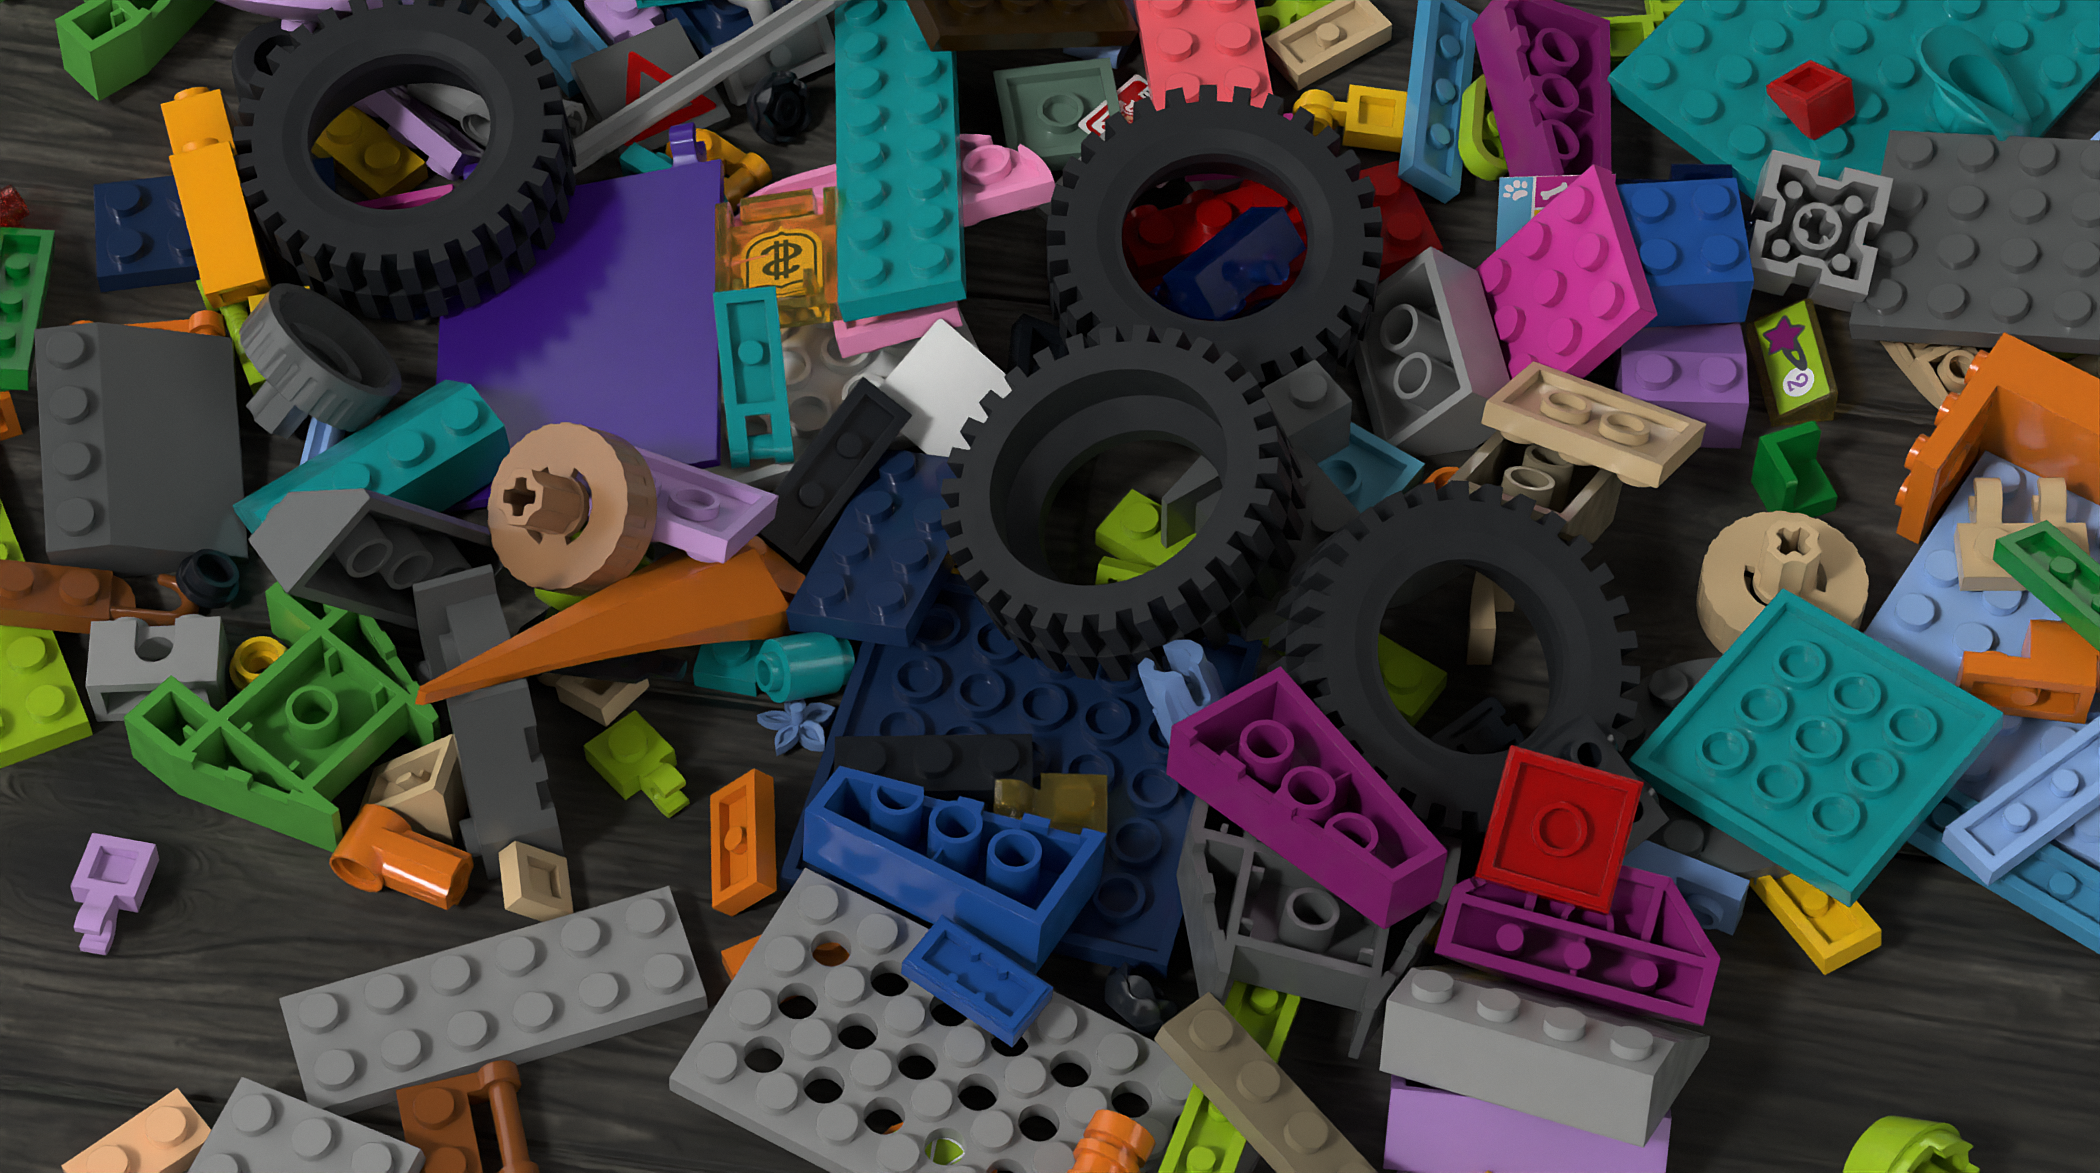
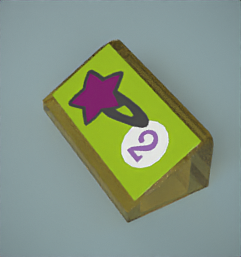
[1746,298,1838,427]

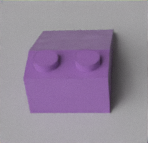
[1613,322,1749,449]

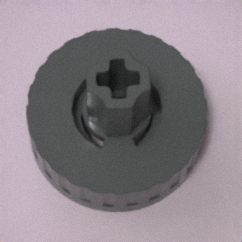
[239,283,402,440]

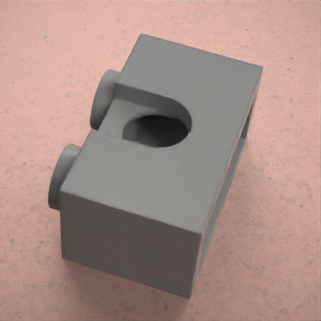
[86,614,231,722]

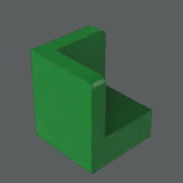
[1751,420,1838,518]

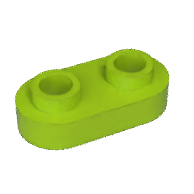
[1458,74,1508,181]

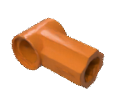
[329,804,474,910]

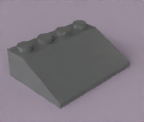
[34,322,250,578]

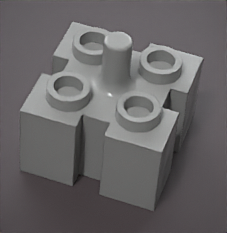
[1747,150,1893,312]

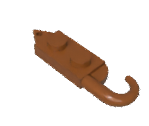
[0,559,200,634]

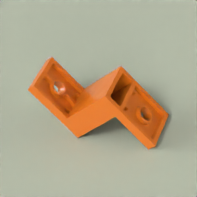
[1895,332,2100,544]

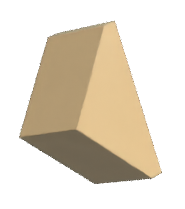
[358,734,468,845]

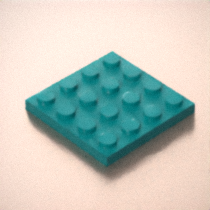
[1629,588,2004,907]

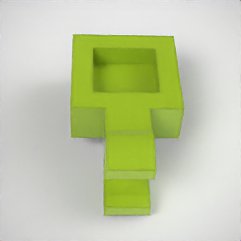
[583,710,690,818]

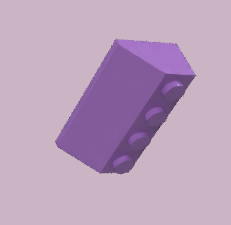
[1383,1074,1672,1173]

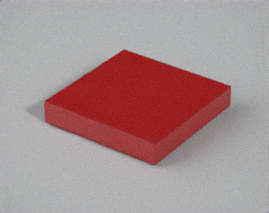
[1474,745,1644,916]

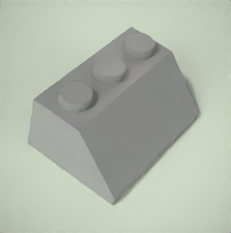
[1354,246,1510,458]

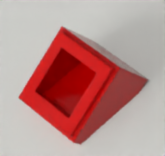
[1766,60,1855,140]

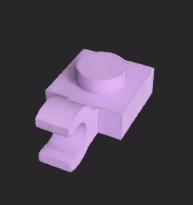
[70,833,159,955]

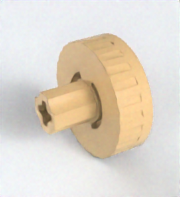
[1696,511,1869,654]

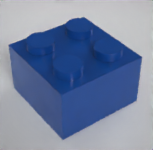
[1616,178,1754,328]

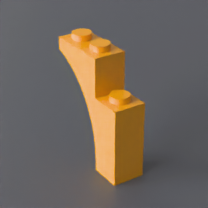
[161,87,272,309]

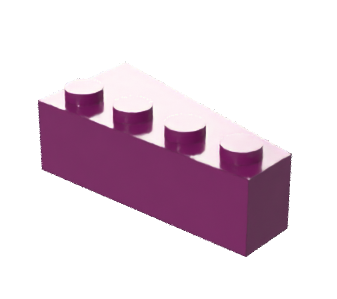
[1471,0,1611,177]
[1166,666,1448,930]

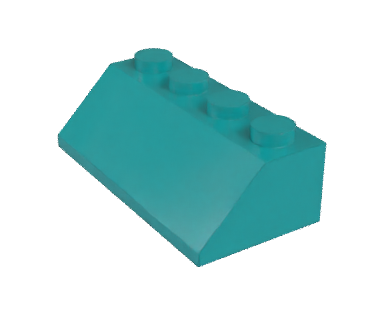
[233,379,510,534]

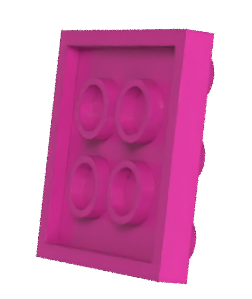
[1475,164,1658,381]

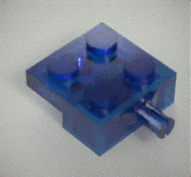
[1147,207,1307,321]

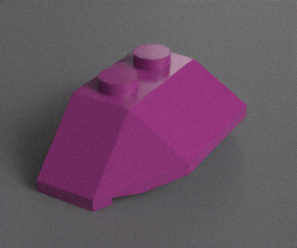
[1434,865,1721,1026]

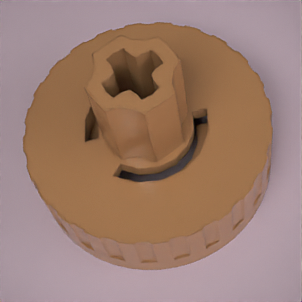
[487,422,657,597]

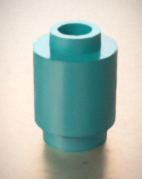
[754,632,855,703]

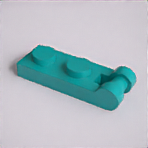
[713,286,794,469]

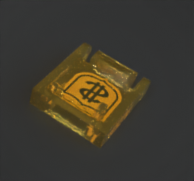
[715,186,843,329]

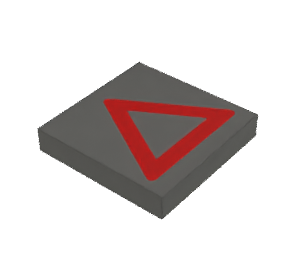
[570,18,731,163]

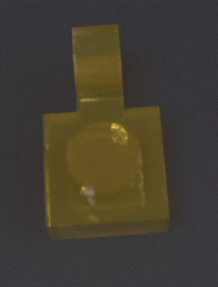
[993,773,1107,840]

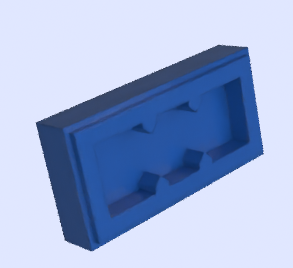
[901,914,1053,1047]

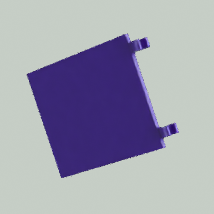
[436,122,724,514]

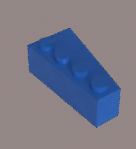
[803,766,1107,974]

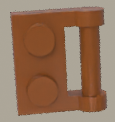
[396,1060,540,1173]

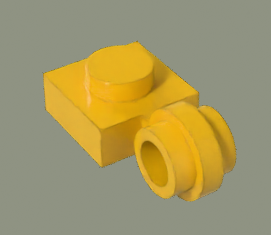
[1292,84,1407,153]

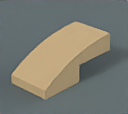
[1466,571,1515,665]

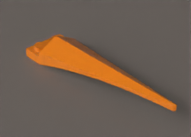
[415,535,806,705]

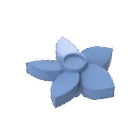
[757,699,835,756]

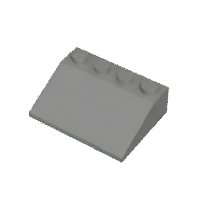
[1379,964,1710,1148]

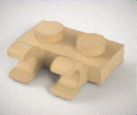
[1953,477,2090,591]

